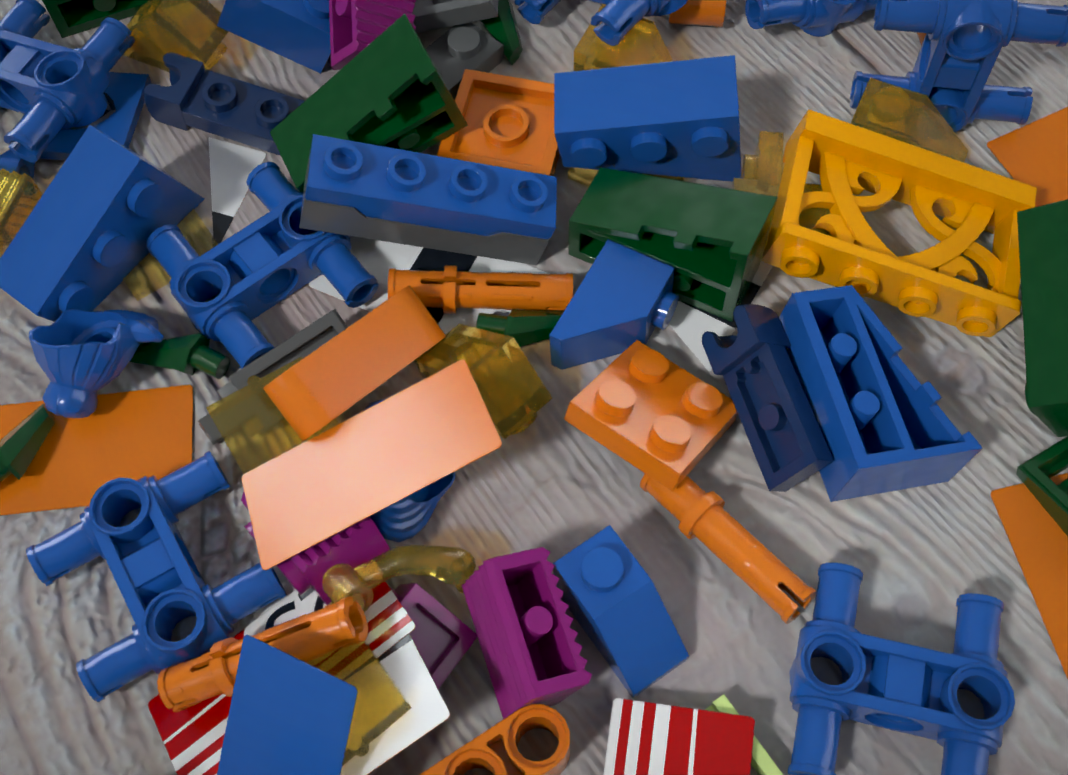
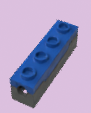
[299,134,557,265]

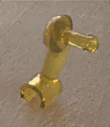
[322,545,476,613]

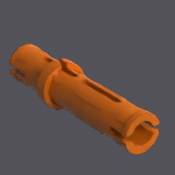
[388,265,573,314]
[640,474,817,624]
[157,596,368,713]

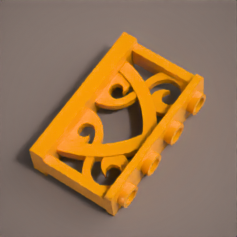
[762,109,1037,337]

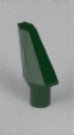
[480,0,523,65]
[476,309,564,351]
[129,333,230,379]
[0,403,55,482]

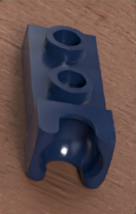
[144,52,304,156]
[702,304,834,492]

